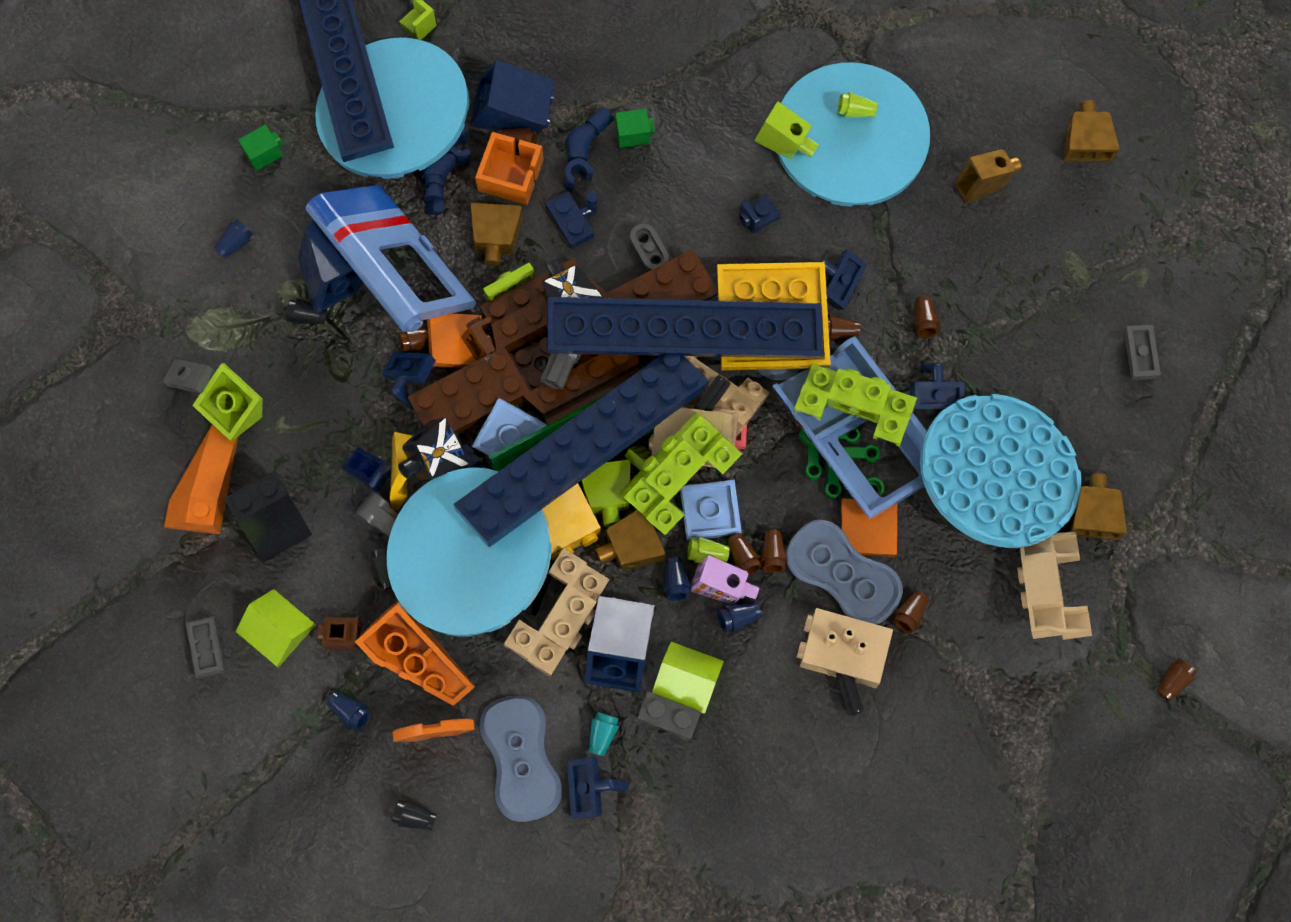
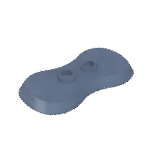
[786,520,903,625]
[479,695,562,822]

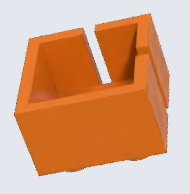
[475,132,544,206]

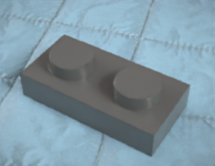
[1124,325,1161,380]
[637,692,701,741]

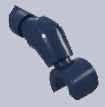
[563,107,614,192]
[422,129,472,215]

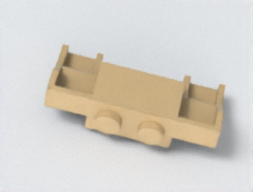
[684,356,770,436]
[1017,531,1092,640]
[503,548,610,676]

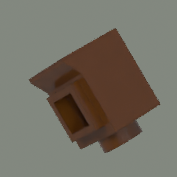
[318,617,362,651]

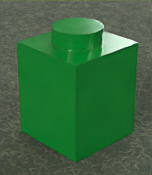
[615,109,655,148]
[238,124,283,171]

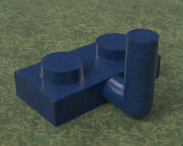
[545,191,598,249]
[816,250,867,310]
[382,352,436,409]
[910,363,965,409]
[567,757,629,820]

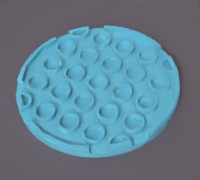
[315,38,469,179]
[777,62,930,207]
[920,394,1081,548]
[387,468,552,637]

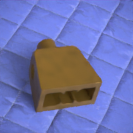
[1063,100,1119,161]
[954,149,1021,204]
[471,203,523,267]
[1067,473,1127,540]
[595,510,665,570]

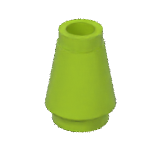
[837,92,878,118]
[687,536,729,563]

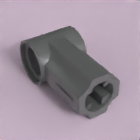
[541,353,581,390]
[354,491,398,537]

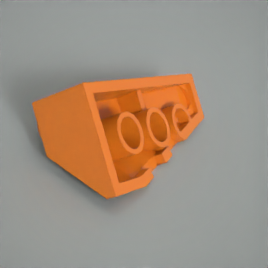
[164,425,238,534]
[355,600,475,706]

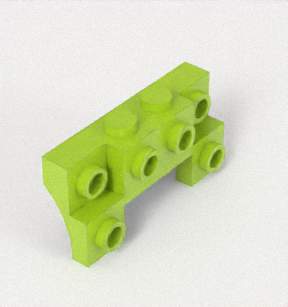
[794,364,917,447]
[621,411,742,535]

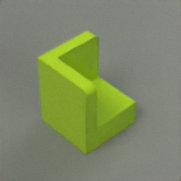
[400,0,437,40]

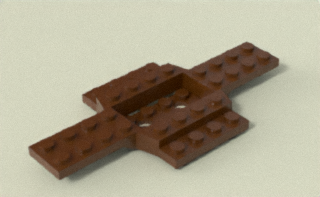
[408,249,718,434]

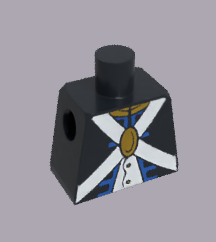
[542,259,603,300]
[398,417,469,481]

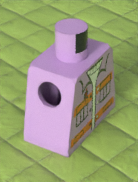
[690,555,759,604]

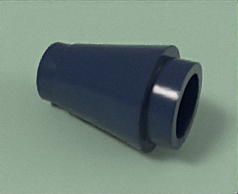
[214,219,253,259]
[664,557,691,601]
[717,602,761,633]
[327,692,371,730]

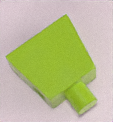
[754,101,819,159]
[580,459,630,527]

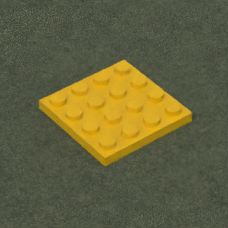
[717,262,831,371]

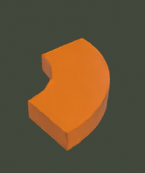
[392,719,475,742]

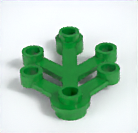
[799,428,884,500]

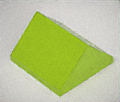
[192,363,263,441]
[235,589,316,668]
[652,642,724,714]

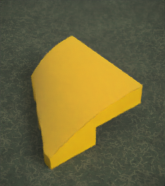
[390,432,412,511]

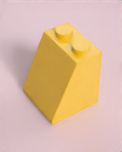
[543,483,601,561]

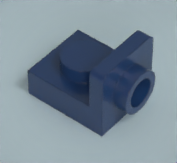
[739,194,781,233]

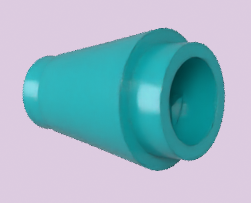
[588,712,619,756]

